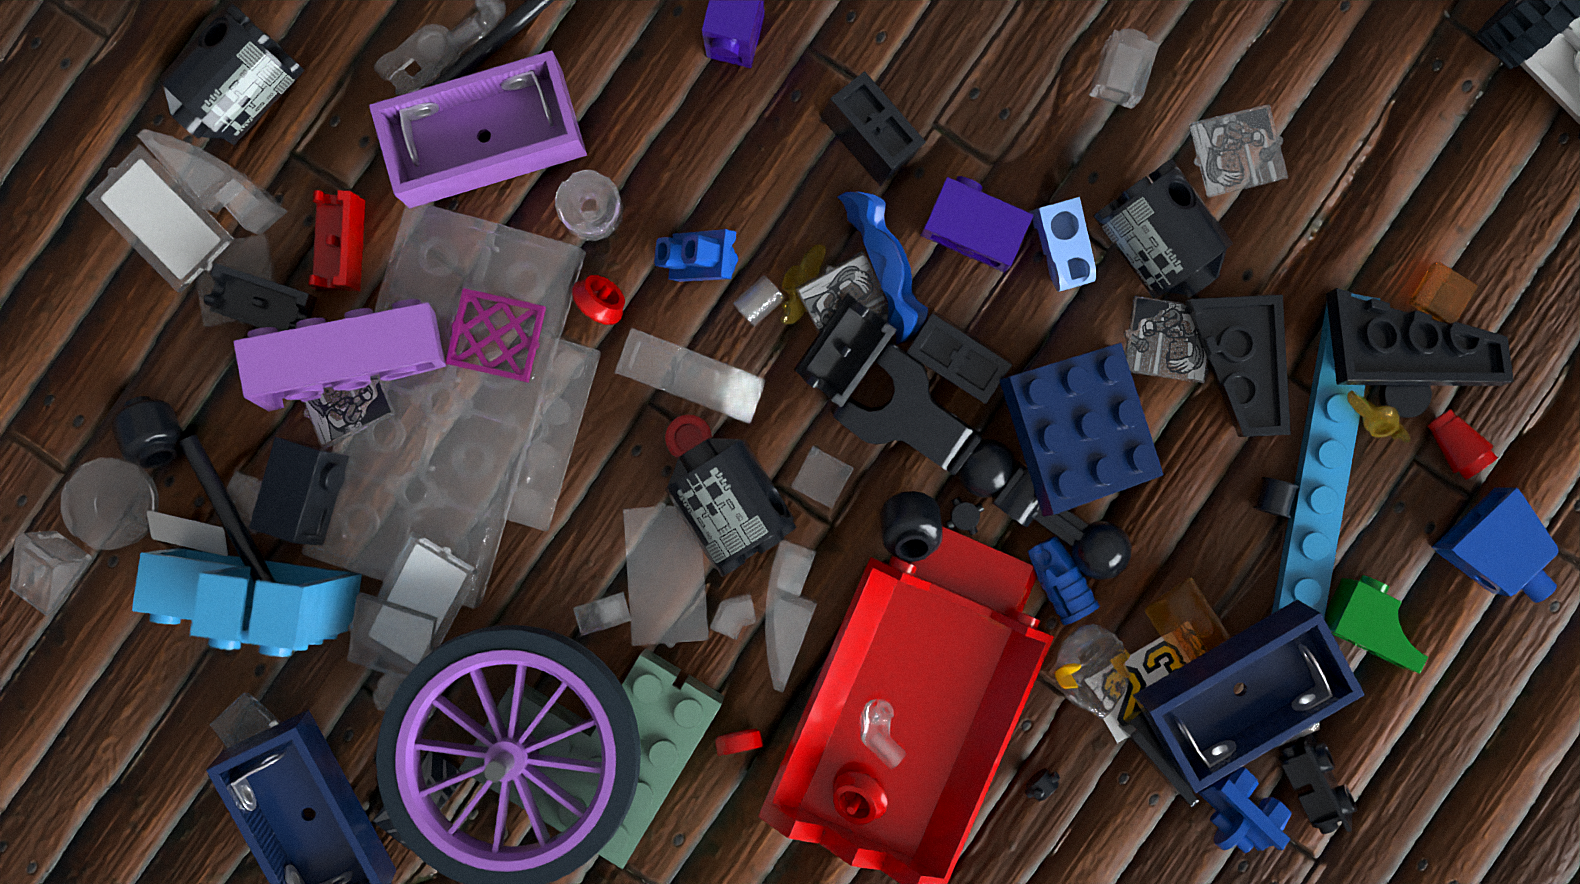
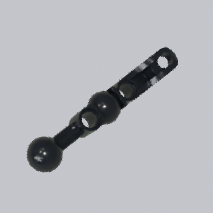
[830,341,1132,580]

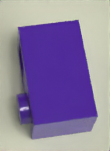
[702,0,765,68]
[921,176,1033,273]

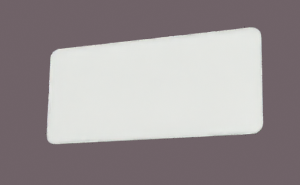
[147,510,228,556]

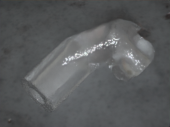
[446,0,506,53]

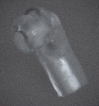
[860,699,906,769]

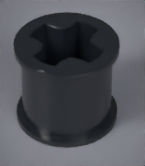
[1253,477,1299,518]

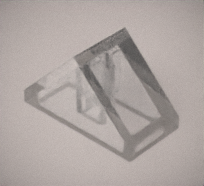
[10,531,93,616]

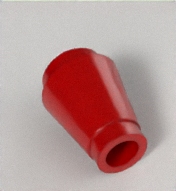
[1427,409,1498,480]

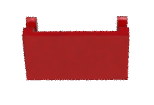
[308,190,365,292]

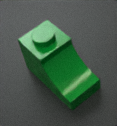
[1324,575,1428,674]

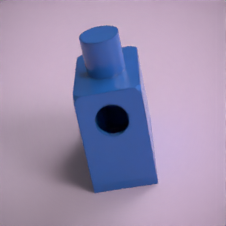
[1432,487,1558,603]

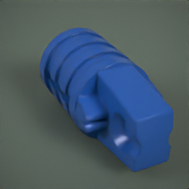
[1028,536,1100,626]

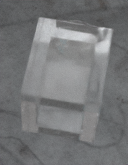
[1089,29,1159,108]

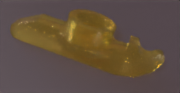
[780,244,826,324]
[1347,390,1411,442]

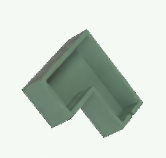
[459,648,724,869]

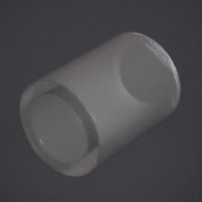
[733,275,785,327]

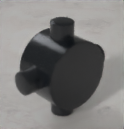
[945,497,984,535]
[1025,768,1060,802]

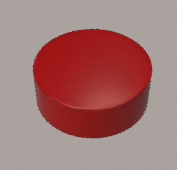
[665,415,712,458]
[714,728,763,756]

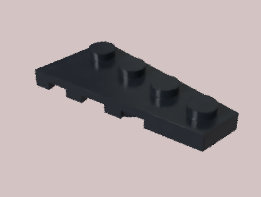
[1326,288,1514,386]

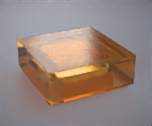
[1408,262,1478,324]

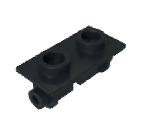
[1278,730,1357,834]

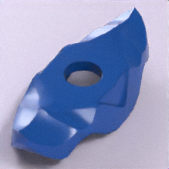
[838,192,928,345]

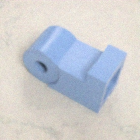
[1030,197,1096,292]

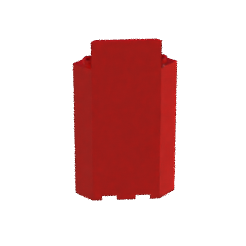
[758,526,1054,884]

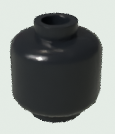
[112,396,184,469]
[880,491,943,562]

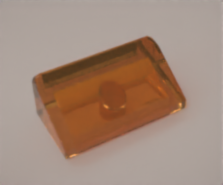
[1145,578,1231,667]

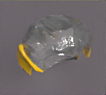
[1054,624,1131,719]

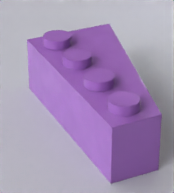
[233,299,446,412]

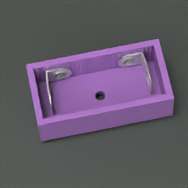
[369,50,587,208]

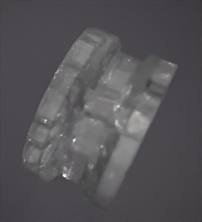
[555,170,623,241]

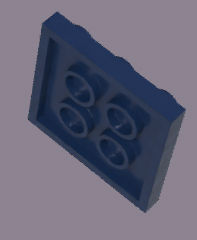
[1000,343,1164,517]

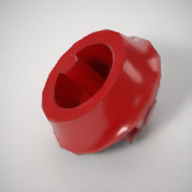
[572,275,625,325]
[833,771,888,825]

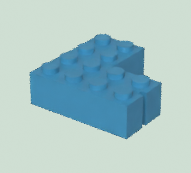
[132,548,362,656]

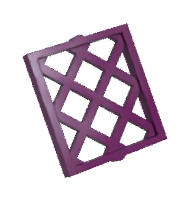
[445,288,546,383]

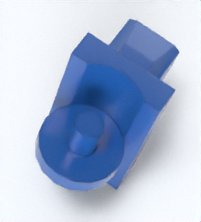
[654,229,738,282]
[1198,767,1292,853]

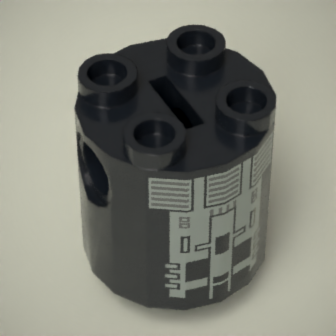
[158,2,305,145]
[1093,158,1233,299]
[664,437,797,576]

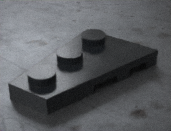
[1185,295,1291,437]

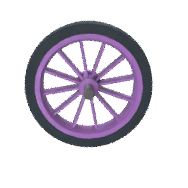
[376,625,641,884]

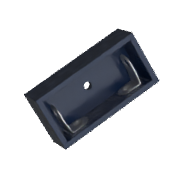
[1133,599,1365,793]
[206,709,396,884]

